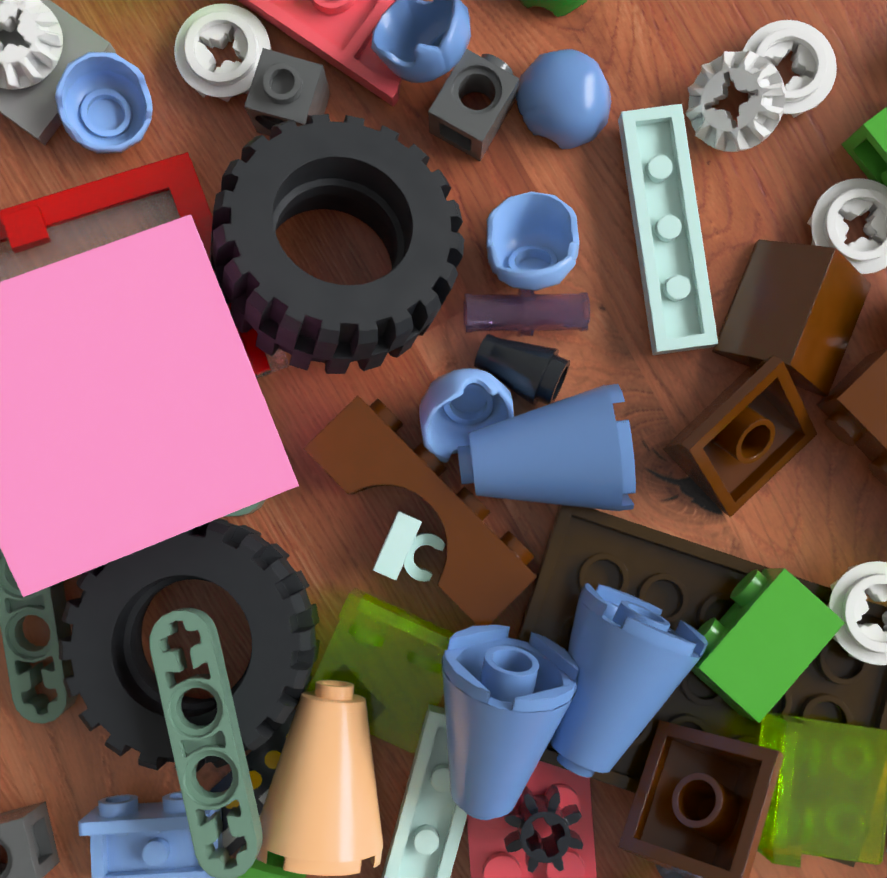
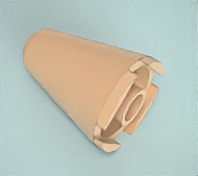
[257,680,383,876]

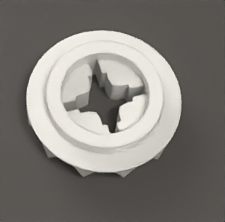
[0,0,63,90]
[174,3,272,102]
[742,20,837,118]
[685,51,786,152]
[807,178,887,274]
[827,561,887,665]

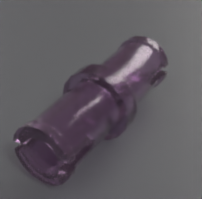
[463,289,590,337]

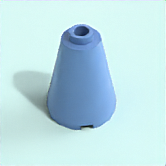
[457,384,636,511]
[550,583,708,777]
[442,625,578,820]

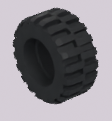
[210,114,464,374]
[59,519,320,772]

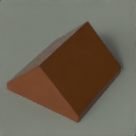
[712,239,871,397]
[663,355,817,517]
[618,720,784,878]

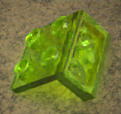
[308,588,454,753]
[757,712,887,867]

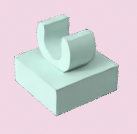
[373,510,446,582]

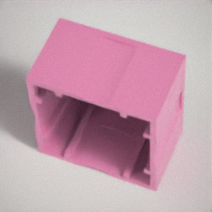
[0,214,299,597]

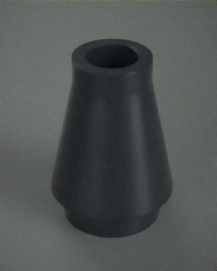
[474,334,570,406]

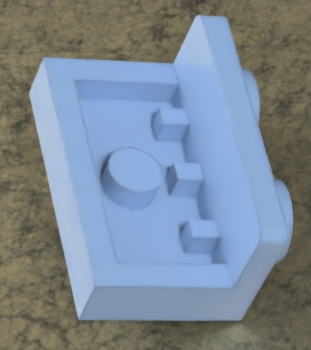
[78,791,223,878]

